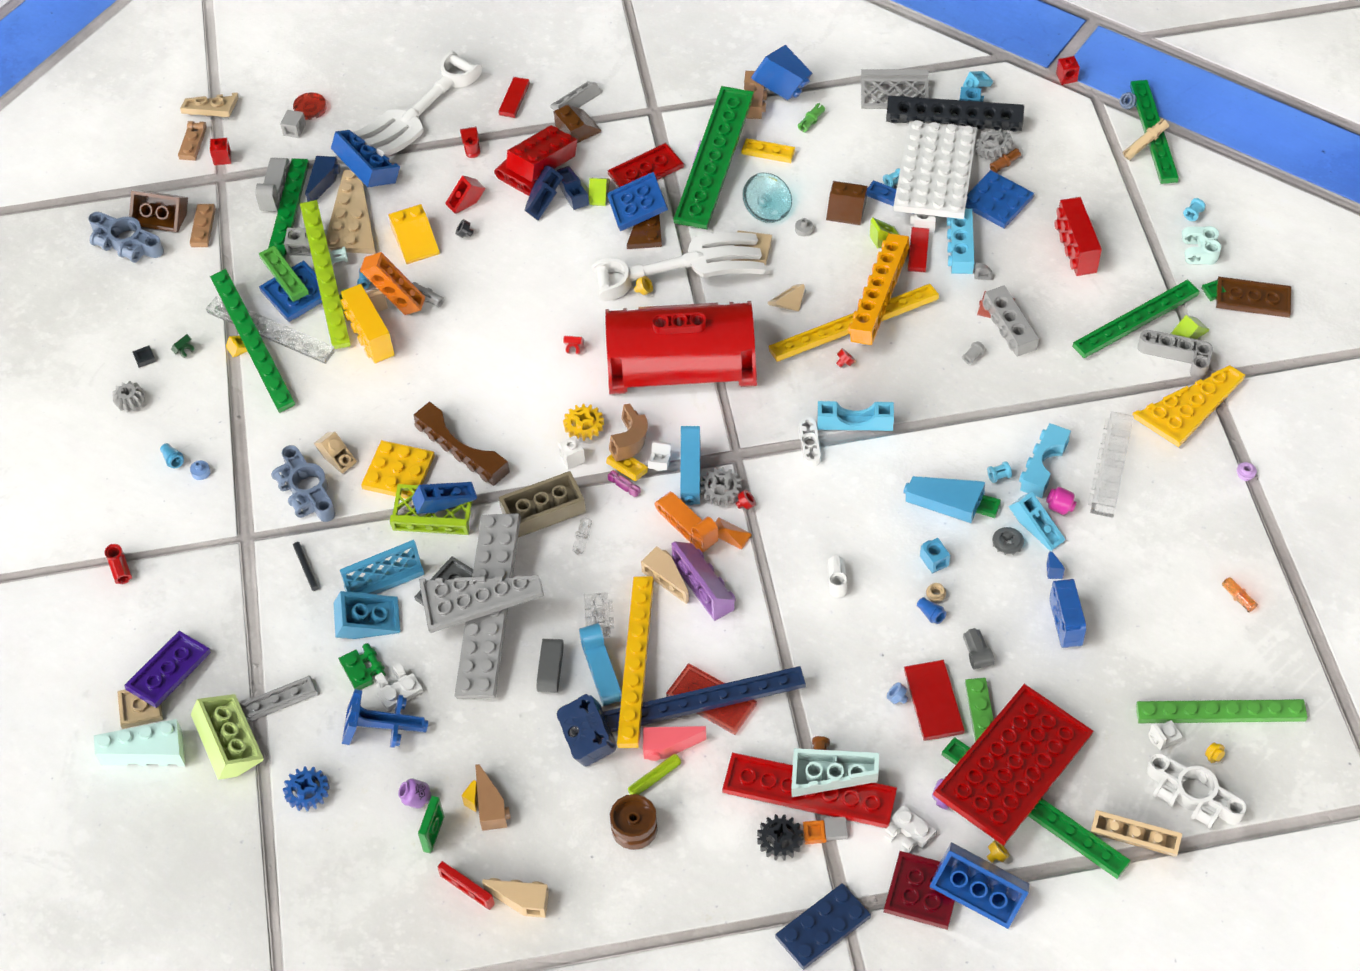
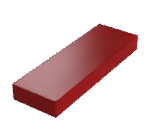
[498,77,530,118]
[908,227,929,272]
[437,861,495,910]

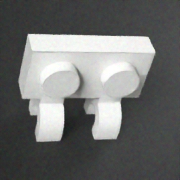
[375,662,423,711]
[884,805,936,853]

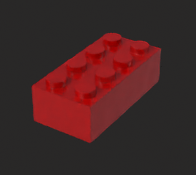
[506,125,577,182]
[1054,197,1102,276]

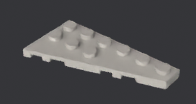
[419,575,544,633]

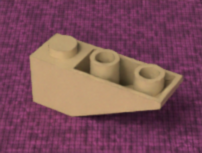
[482,878,549,918]

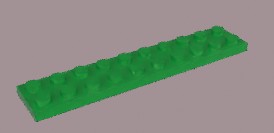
[673,86,754,230]

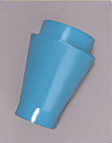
[160,443,184,468]

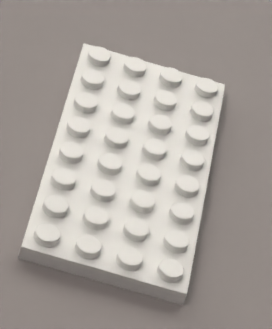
[893,120,977,219]

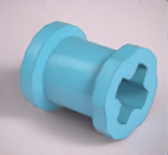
[883,168,900,188]
[1183,198,1206,221]
[987,461,1012,483]

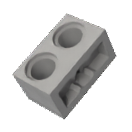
[284,228,311,256]

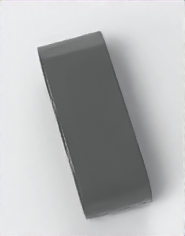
[536,638,564,693]

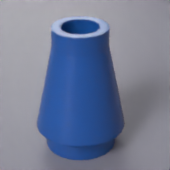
[917,597,946,624]

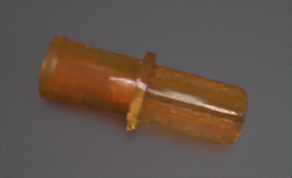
[1222,577,1258,613]

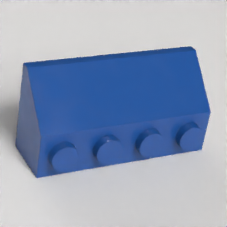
[929,842,1029,929]

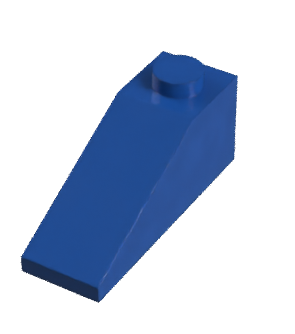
[412,482,477,514]

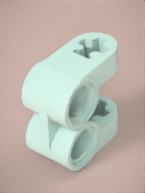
[1182,226,1221,265]

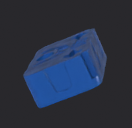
[1050,579,1086,648]

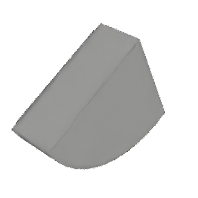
[974,263,992,280]

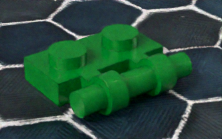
[338,643,386,690]

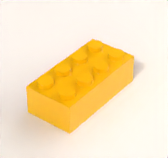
[340,284,394,364]

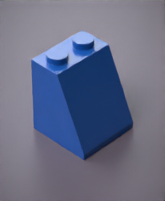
[751,44,813,100]

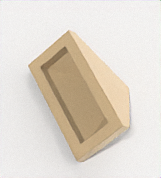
[768,284,805,311]

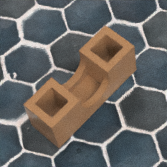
[744,70,767,119]

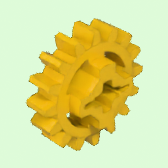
[563,404,604,441]

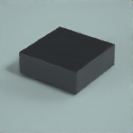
[132,345,156,368]

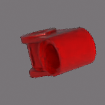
[460,126,481,158]

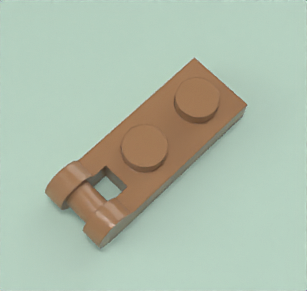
[178,121,207,161]

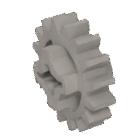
[975,129,1013,159]
[700,467,742,506]

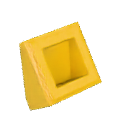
[226,335,247,357]
[461,780,478,812]

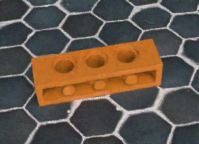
[360,252,425,315]

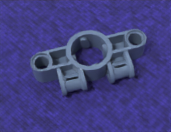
[88,212,164,263]
[271,445,335,522]

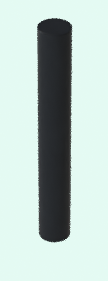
[293,542,319,591]

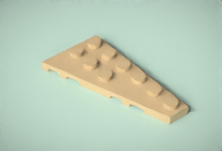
[326,170,376,254]

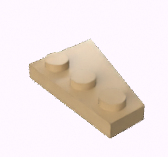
[180,92,239,117]

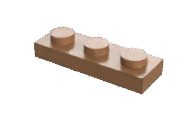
[190,204,216,247]

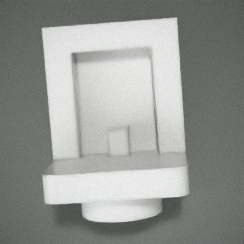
[648,441,671,471]

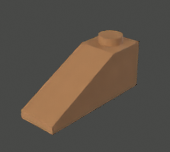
[475,764,511,831]

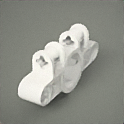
[1147,754,1247,830]

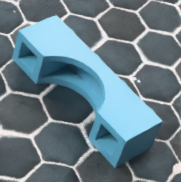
[817,401,894,431]
[1019,423,1071,498]

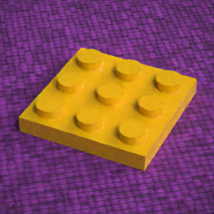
[361,440,435,499]

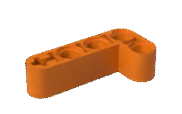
[654,491,718,553]

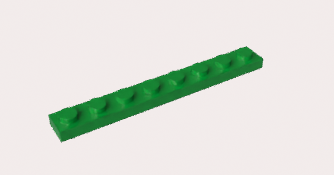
[1130,80,1179,184]
[268,158,309,259]
[1072,279,1199,358]

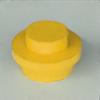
[1205,742,1225,763]

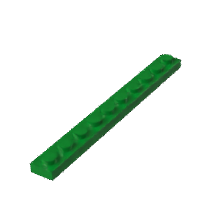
[210,269,296,413]
[942,737,1131,879]

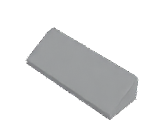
[550,81,601,111]

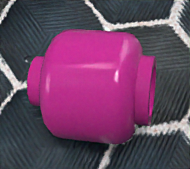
[1046,487,1077,515]

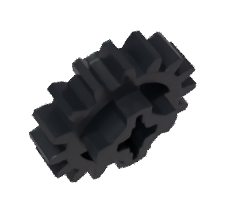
[757,814,803,861]

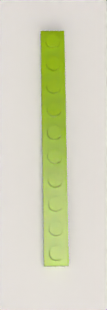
[300,200,351,350]

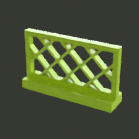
[389,484,472,535]

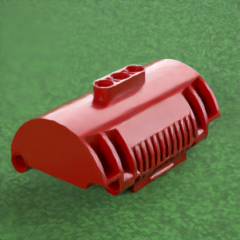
[605,301,757,395]

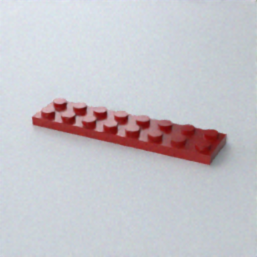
[722,752,897,828]

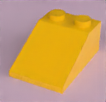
[388,204,440,264]

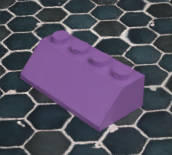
[671,541,736,621]

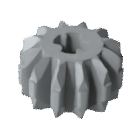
[112,381,145,413]

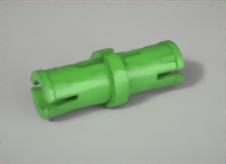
[798,103,825,132]

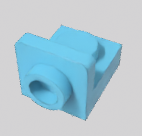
[963,71,993,88]

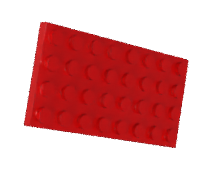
[933,683,1094,846]

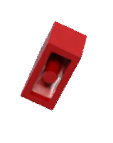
[445,175,485,214]

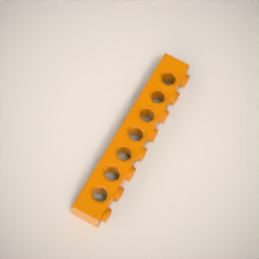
[848,233,910,345]

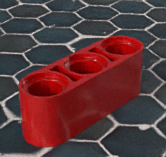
[494,159,537,196]

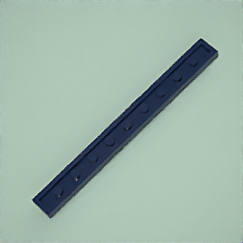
[604,666,806,732]

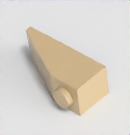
[641,546,689,604]

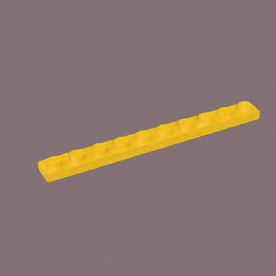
[768,284,939,362]
[617,576,654,748]

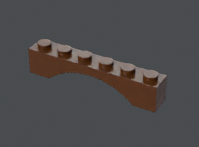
[413,401,510,486]

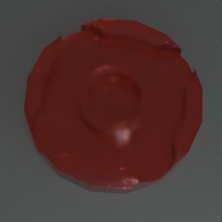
[293,92,327,120]

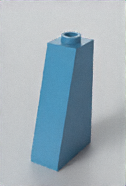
[680,426,701,505]
[903,476,985,523]

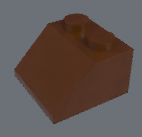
[553,105,601,143]
[826,181,868,225]

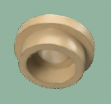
[926,583,946,602]

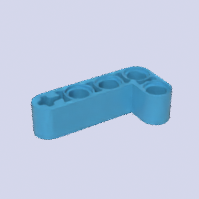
[579,623,622,707]

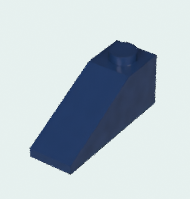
[305,156,340,202]

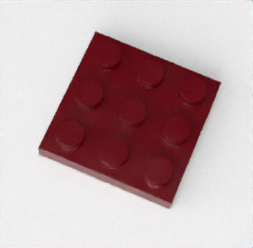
[883,851,955,930]

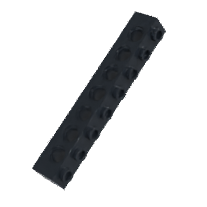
[886,95,1024,132]

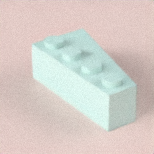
[94,719,185,766]
[792,748,879,797]

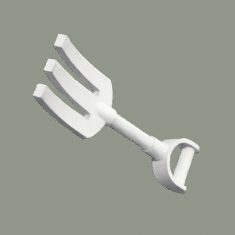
[353,51,482,157]
[593,232,766,301]

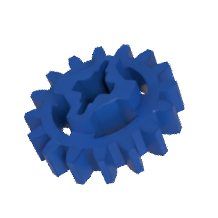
[283,766,330,812]

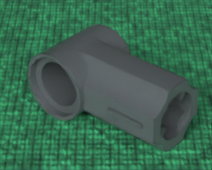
[963,628,994,670]

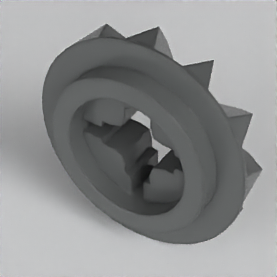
[992,527,1024,555]

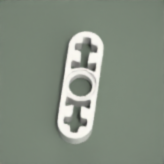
[799,417,821,467]

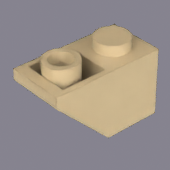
[314,432,357,473]

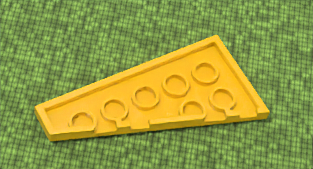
[1132,365,1245,447]

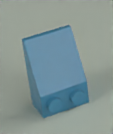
[333,591,400,639]

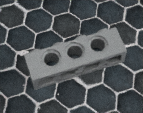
[982,285,1039,357]

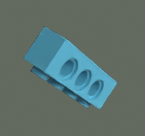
[947,209,974,274]

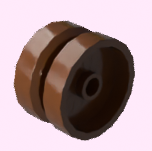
[610,794,658,850]

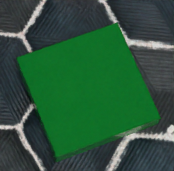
[418,796,445,854]

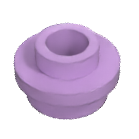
[1237,462,1257,481]

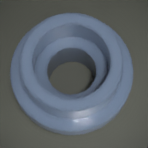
[1120,92,1137,109]

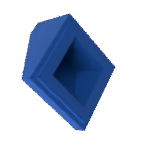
[1046,551,1065,579]

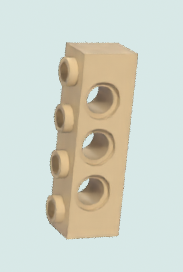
[1091,810,1182,857]

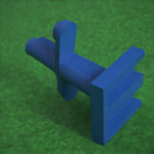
[342,689,428,748]

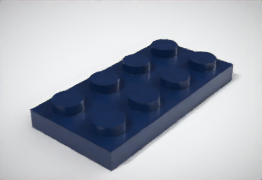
[775,883,871,970]

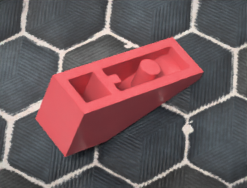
[643,726,706,761]

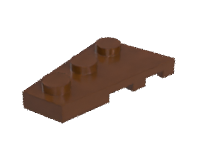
[627,214,662,249]

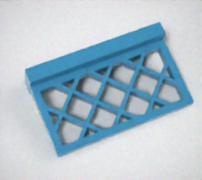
[340,540,425,595]

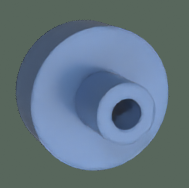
[190,460,210,480]
[886,682,908,704]

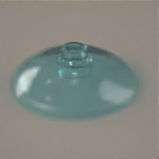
[742,172,792,223]

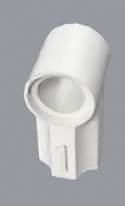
[827,556,847,598]

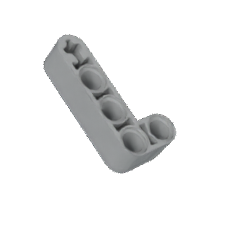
[255,158,290,212]
[1138,330,1213,380]

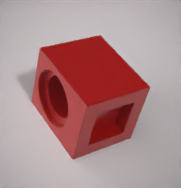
[1056,56,1080,85]
[210,138,231,165]

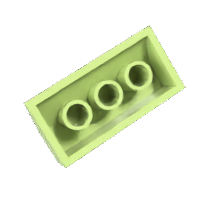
[191,694,264,780]

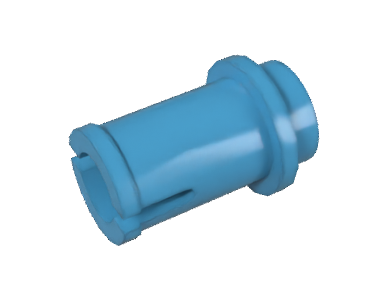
[357,268,371,289]

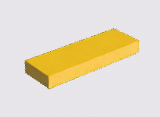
[741,138,795,163]

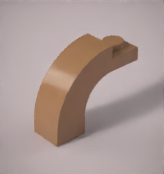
[609,403,648,462]

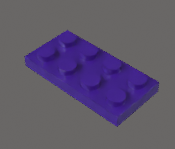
[124,631,211,708]

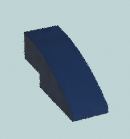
[524,166,564,221]
[556,166,590,210]

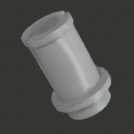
[962,341,985,364]

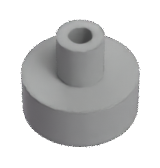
[795,218,813,237]

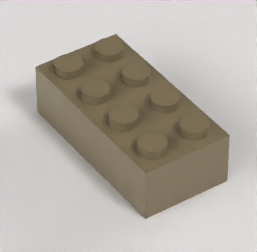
[498,471,586,538]

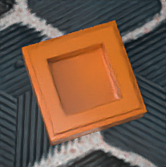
[803,820,826,844]

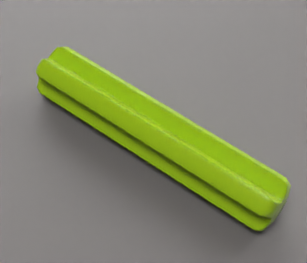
[628,754,681,795]

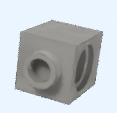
[280,110,306,138]

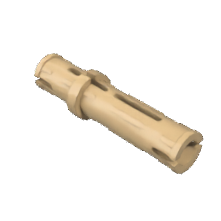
[1122,118,1169,161]

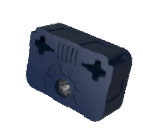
[557,694,617,766]

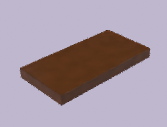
[1216,276,1291,318]

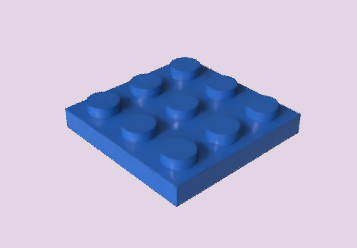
[965,170,1034,229]
[607,172,668,231]
[259,260,322,322]

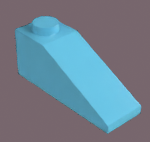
[1008,492,1066,551]

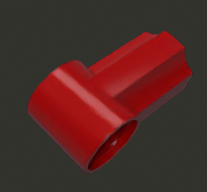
[104,544,132,584]

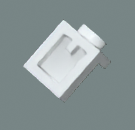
[1149,720,1183,750]

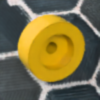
[634,276,653,295]
[986,840,1010,863]

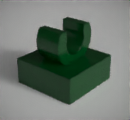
[171,334,195,358]

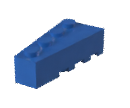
[331,130,400,187]

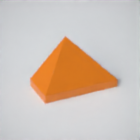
[715,517,752,550]

